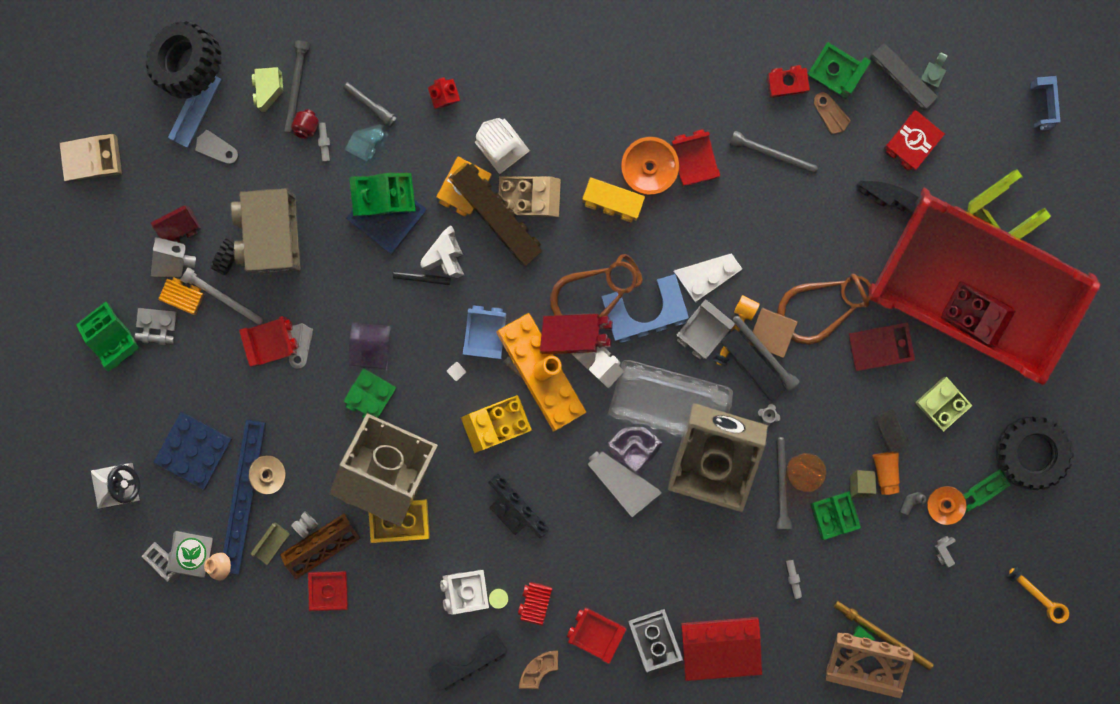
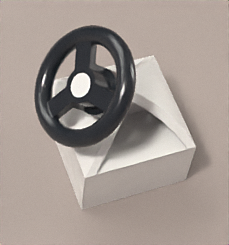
[91,463,140,509]

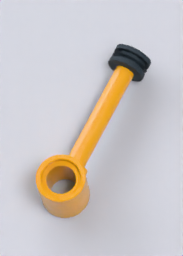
[713,295,759,366]
[1007,566,1069,623]

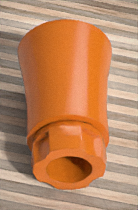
[872,452,900,495]

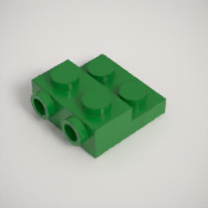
[344,368,397,418]

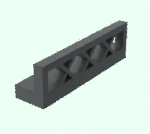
[870,43,938,111]

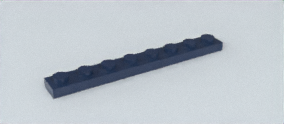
[223,419,266,574]

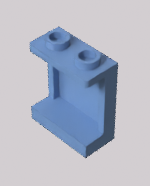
[463,305,507,359]

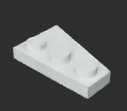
[673,253,742,302]

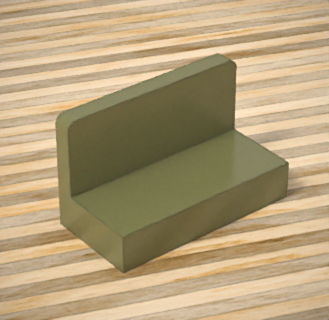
[250,523,290,565]

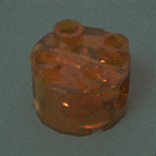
[786,453,826,492]

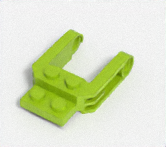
[967,169,1051,239]

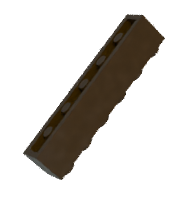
[448,163,542,266]

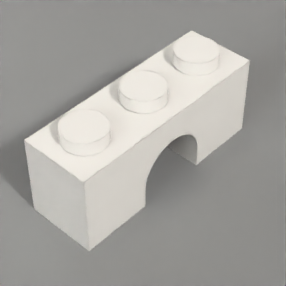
[571,347,624,388]

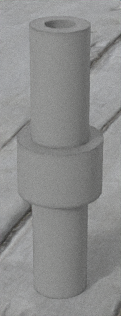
[318,123,330,162]
[786,560,802,599]

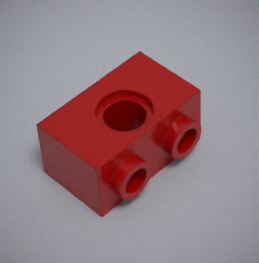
[767,65,810,98]

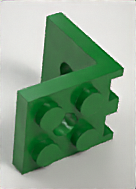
[808,42,871,99]

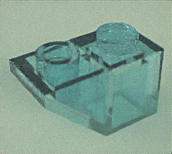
[345,124,385,162]

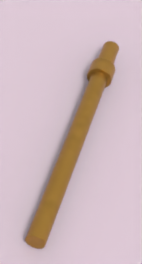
[833,601,934,671]

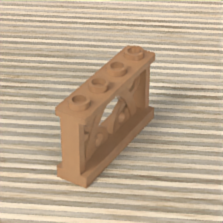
[826,633,913,698]

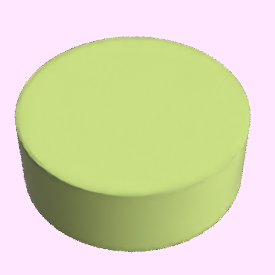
[489,589,508,609]

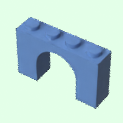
[602,274,689,343]

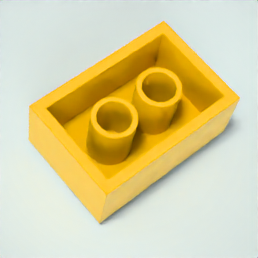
[582,177,645,223]
[369,499,430,543]

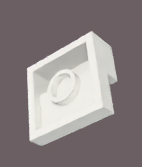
[440,570,489,614]

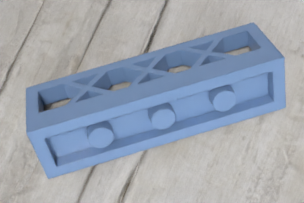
[168,76,222,148]

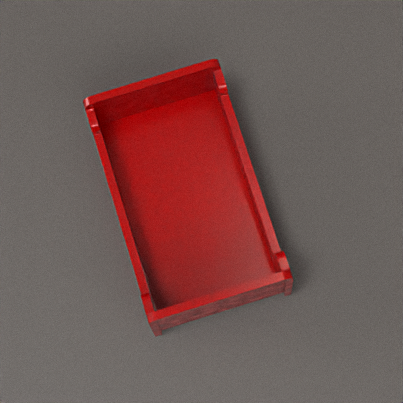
[869,187,1100,386]

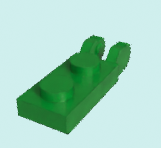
[963,469,1011,513]

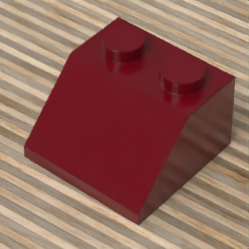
[151,205,201,243]

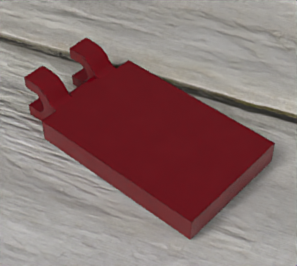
[540,314,613,354]

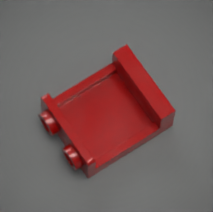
[566,607,626,663]

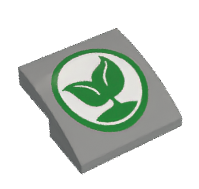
[167,531,212,578]

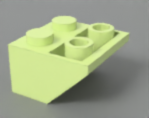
[252,68,283,112]
[915,377,972,431]

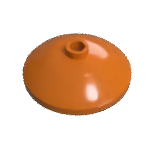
[621,137,679,195]

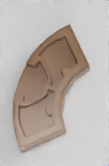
[519,650,558,689]

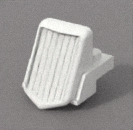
[475,118,530,174]
[421,226,464,278]

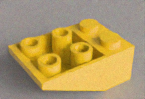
[460,395,532,453]

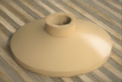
[249,456,285,494]

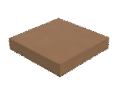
[748,308,798,358]

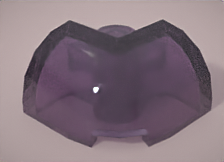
[607,426,662,473]

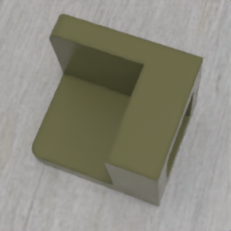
[850,470,876,499]

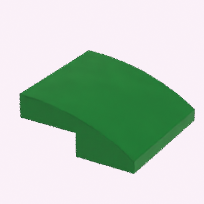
[810,492,861,540]

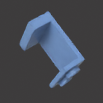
[1030,76,1060,131]

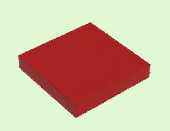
[308,571,348,611]

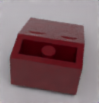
[942,282,1016,345]
[849,322,915,371]

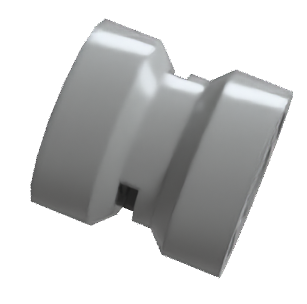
[291,512,318,538]

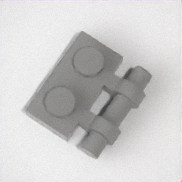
[135,308,177,345]

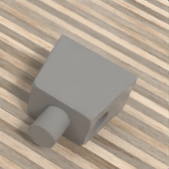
[151,237,196,277]

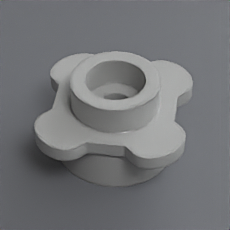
[758,404,780,426]

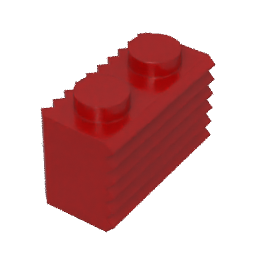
[518,582,552,626]

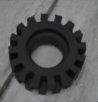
[211,238,235,276]

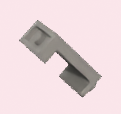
[676,299,735,360]

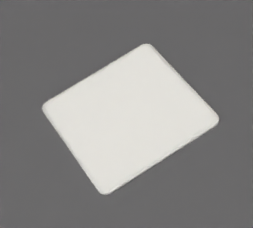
[447,362,466,381]

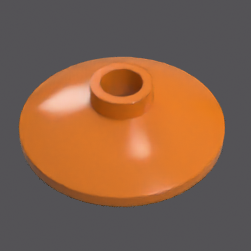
[928,486,966,525]

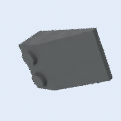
[628,609,684,680]

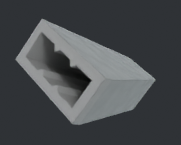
[588,451,661,517]

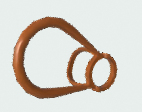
[550,254,643,317]
[777,274,871,345]

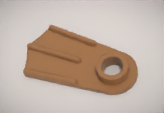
[814,92,851,134]

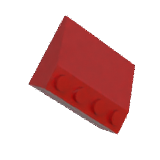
[681,617,762,681]

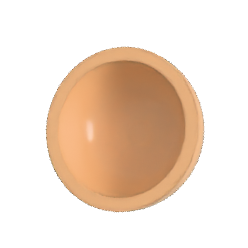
[204,553,231,581]

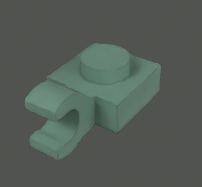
[921,52,948,88]

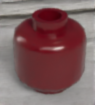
[291,109,319,139]

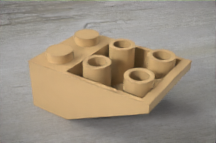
[60,134,122,181]
[498,177,561,217]

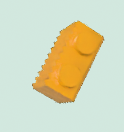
[158,277,205,315]

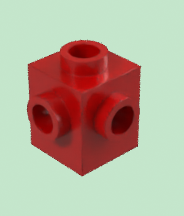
[428,77,460,109]

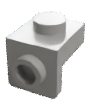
[935,536,956,568]

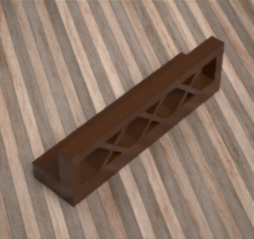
[280,513,360,579]

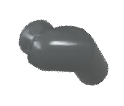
[900,492,926,515]

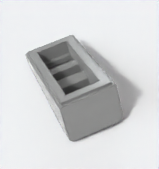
[142,542,180,583]

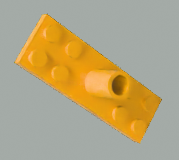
[496,313,586,432]

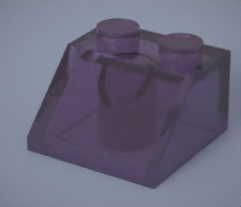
[349,322,391,370]

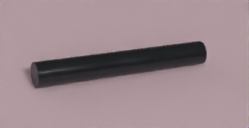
[393,271,451,285]

